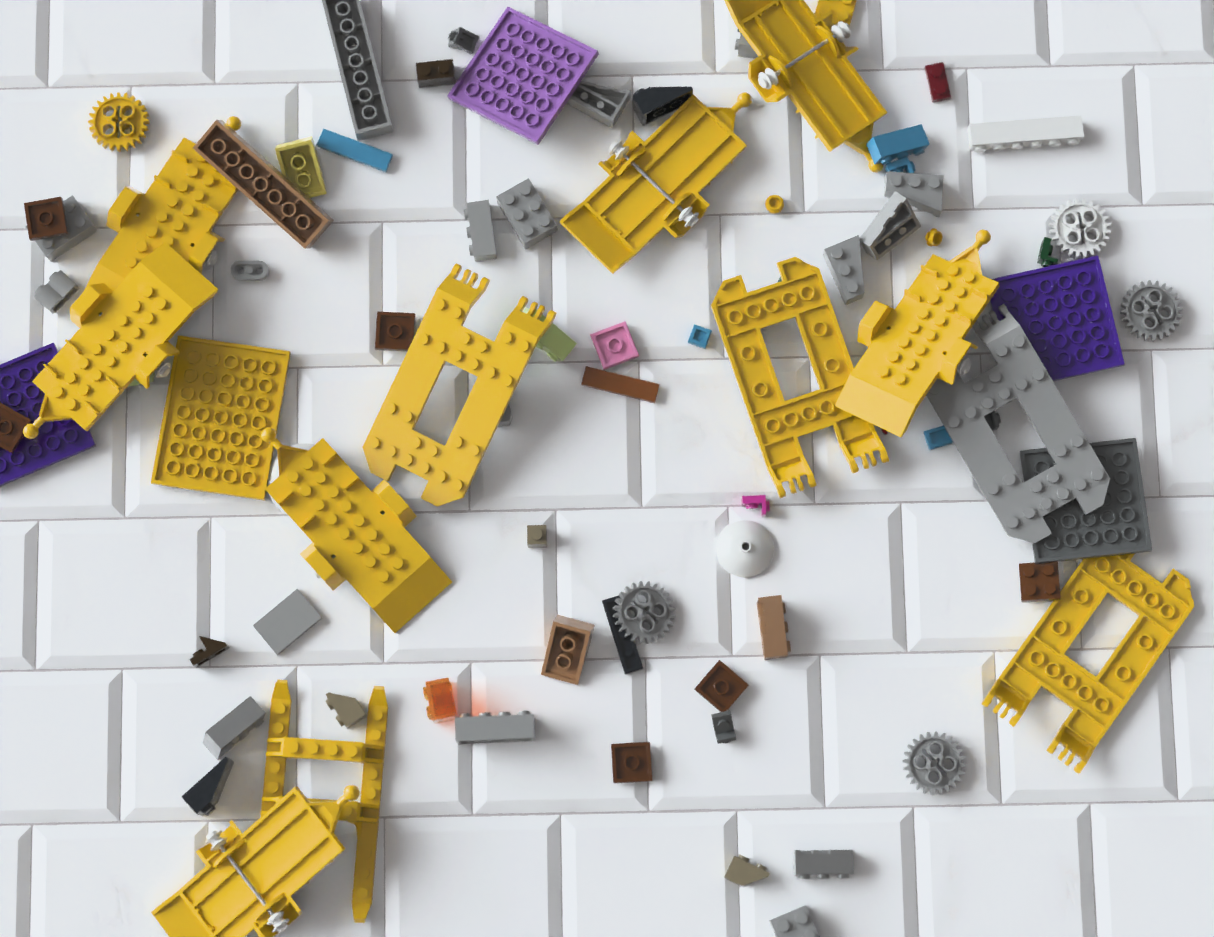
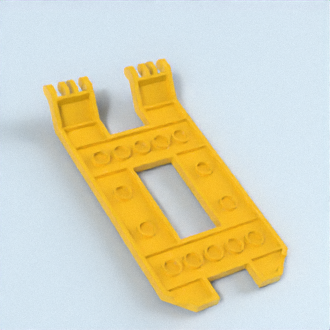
[711,257,889,498]
[362,263,557,507]
[981,553,1195,774]

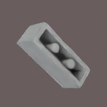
[464,199,497,262]

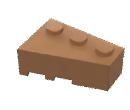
[756,595,791,660]

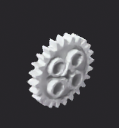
[1049,198,1111,259]

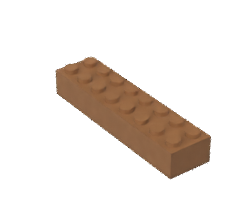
[193,119,334,249]

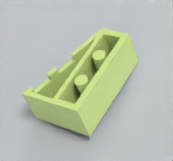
[523,308,577,362]

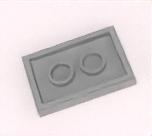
[252,588,322,656]

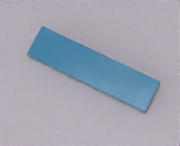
[316,128,393,173]

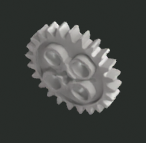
[1120,280,1183,342]
[613,581,676,644]
[902,731,967,795]

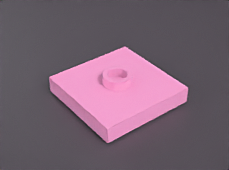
[590,321,639,370]

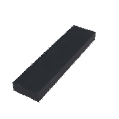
[602,595,643,675]

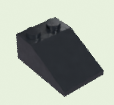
[632,86,693,126]
[181,757,234,816]

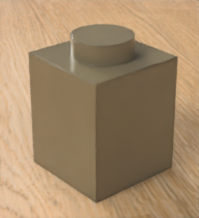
[527,525,547,548]

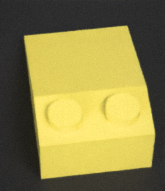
[275,136,327,198]

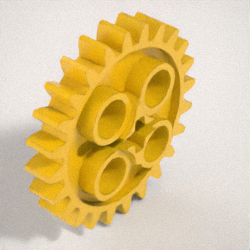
[88,92,150,152]

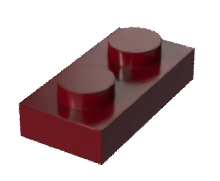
[924,62,951,103]

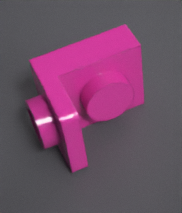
[742,495,770,517]

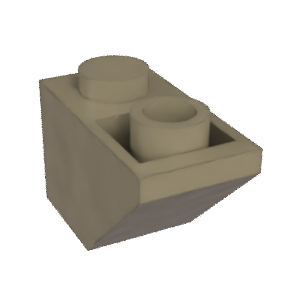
[325,692,367,729]
[724,854,770,886]

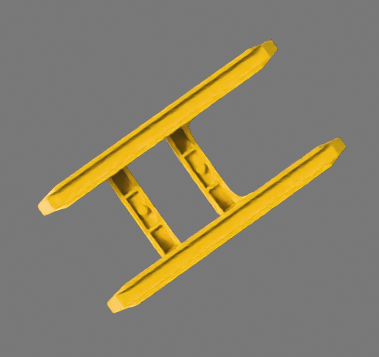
[260,679,388,923]

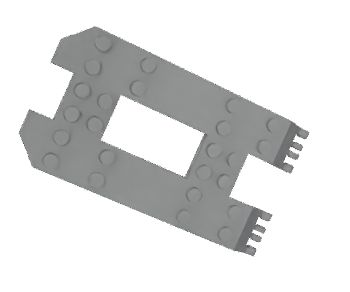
[926,304,1110,544]

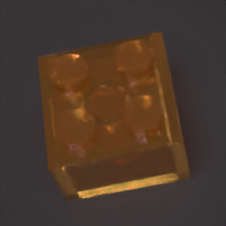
[423,677,457,724]

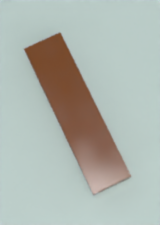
[581,366,660,403]

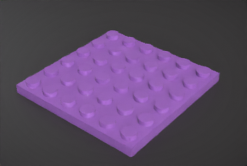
[447,6,599,145]

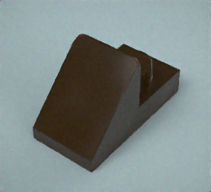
[189,636,230,668]

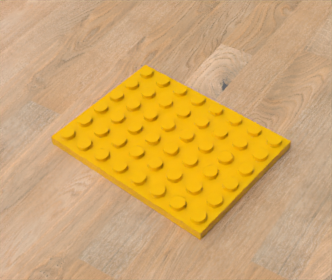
[151,335,291,501]

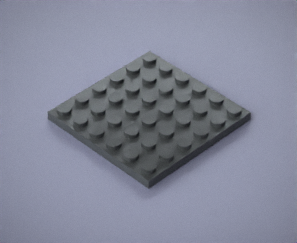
[1020,438,1152,564]

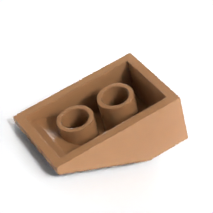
[541,614,595,685]

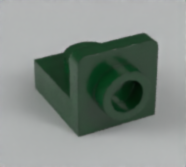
[1037,237,1059,267]

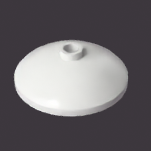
[716,520,774,578]

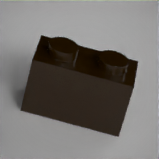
[416,59,456,88]

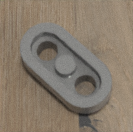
[231,261,269,281]

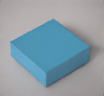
[688,324,712,349]

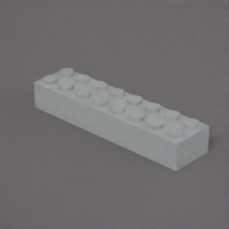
[322,0,394,141]

